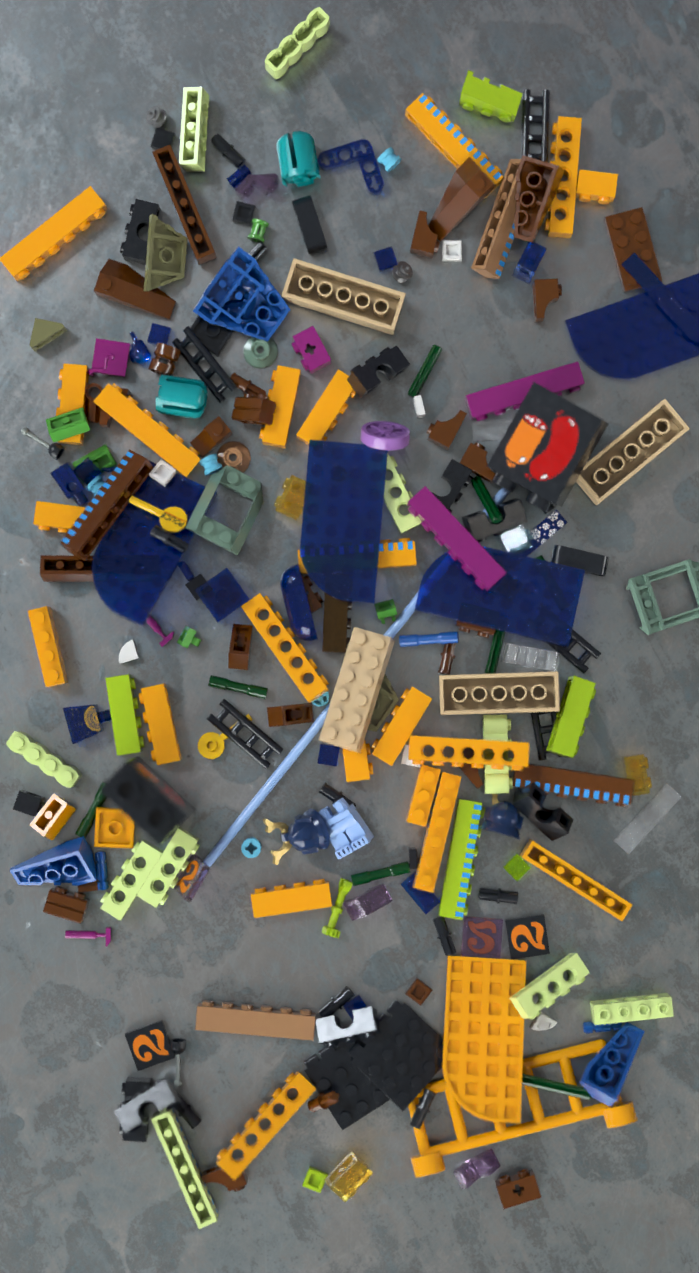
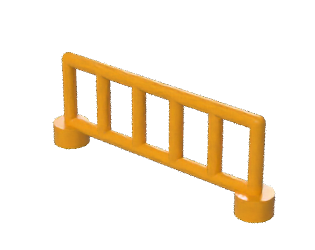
[408,1039,638,1177]

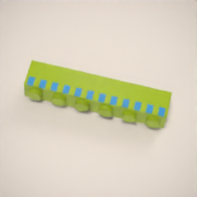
[438,798,485,920]

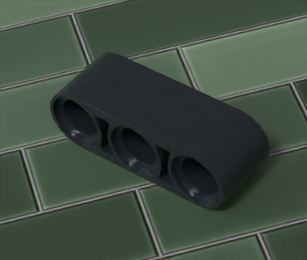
[292,195,327,254]
[550,545,609,577]

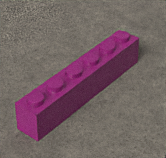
[465,361,585,422]
[407,486,506,591]

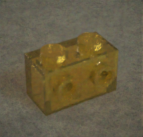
[274,475,313,522]
[622,753,652,796]
[324,1151,373,1202]

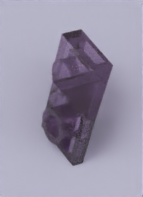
[235,173,279,200]
[343,883,393,921]
[453,1148,501,1190]

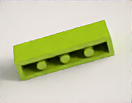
[105,674,145,756]
[546,676,596,758]

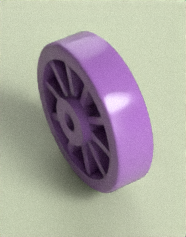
[360,421,410,450]

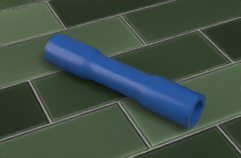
[399,631,459,647]

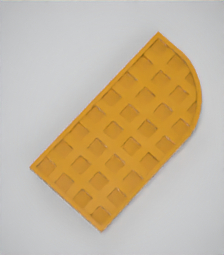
[442,956,526,1123]

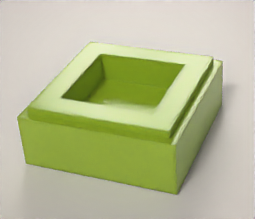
[302,1166,328,1193]

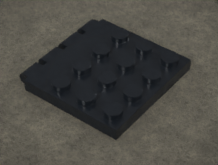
[348,1000,443,1111]
[304,1038,390,1131]

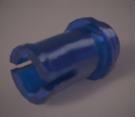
[226,164,252,188]

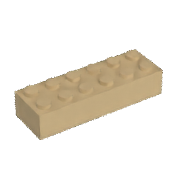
[282,258,406,335]
[576,399,690,505]
[319,627,395,753]
[439,672,560,715]

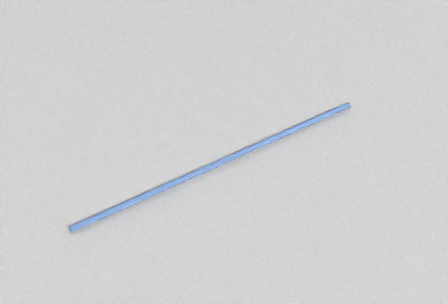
[194,487,510,881]

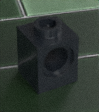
[13,790,46,817]

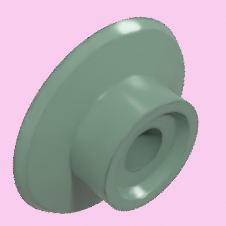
[243,337,278,369]

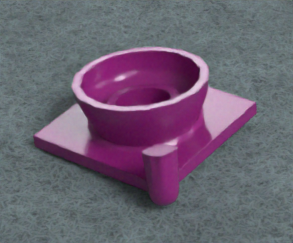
[88,338,130,377]

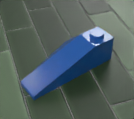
[9,836,97,886]
[580,1022,645,1107]

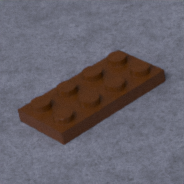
[604,207,663,293]

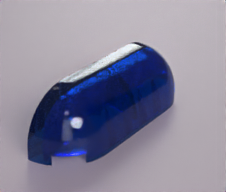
[280,564,318,641]

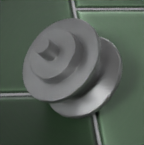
[146,106,167,128]
[392,261,413,283]

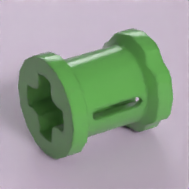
[247,219,269,243]

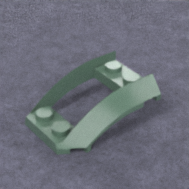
[185,465,263,555]
[627,559,699,635]

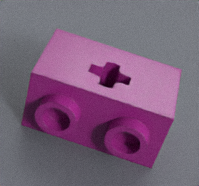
[291,326,332,374]

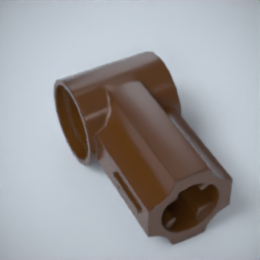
[85,383,104,423]

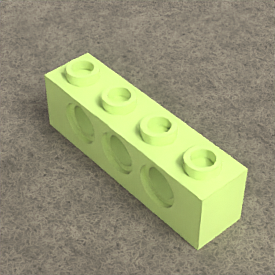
[179,87,209,172]
[366,453,422,535]
[136,827,200,908]
[100,839,164,921]
[510,953,590,1019]
[590,993,674,1025]

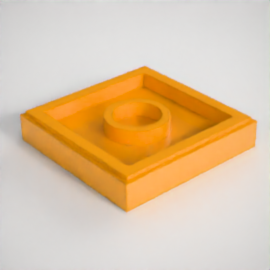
[94,807,135,848]

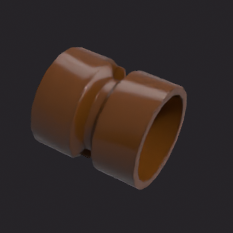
[148,343,181,376]

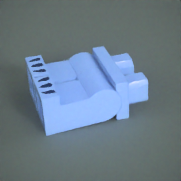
[318,797,374,860]

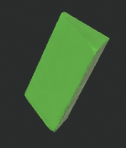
[46,407,90,442]
[72,444,117,483]

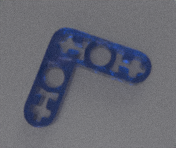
[318,139,384,195]

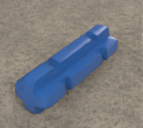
[95,851,109,890]
[583,1022,622,1034]

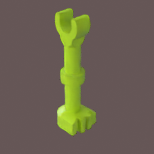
[321,878,352,938]

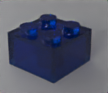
[195,568,250,622]

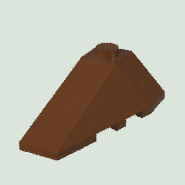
[514,155,564,243]
[94,259,176,320]

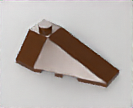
[428,157,497,242]

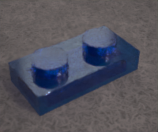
[400,871,441,914]

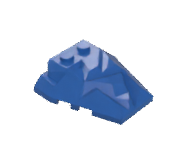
[193,246,290,342]

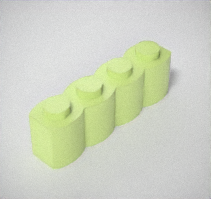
[265,7,330,79]
[482,714,513,794]
[6,731,82,788]

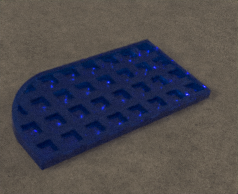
[564,273,699,380]
[300,440,388,604]
[92,460,217,628]
[414,546,585,647]

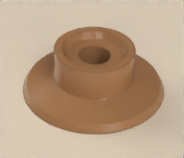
[217,441,251,473]

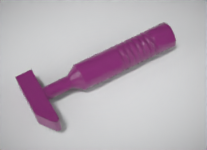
[137,606,174,647]
[65,927,111,947]

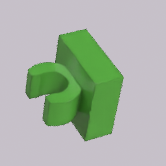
[374,599,397,624]
[177,625,201,649]

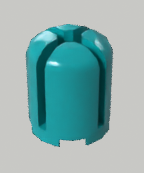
[276,131,320,187]
[156,375,208,419]

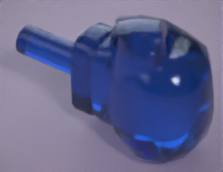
[129,332,151,364]

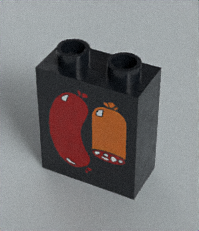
[487,382,609,511]
[99,756,196,846]

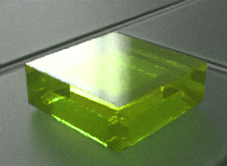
[503,853,531,881]

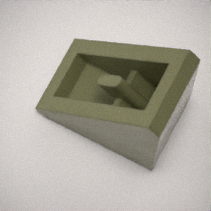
[29,318,67,351]

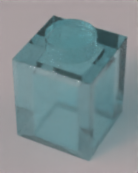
[500,525,533,556]

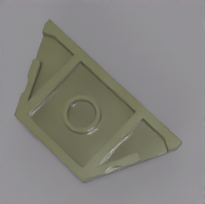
[144,214,188,292]
[368,674,399,732]

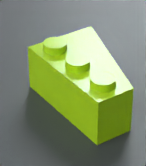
[459,70,523,122]

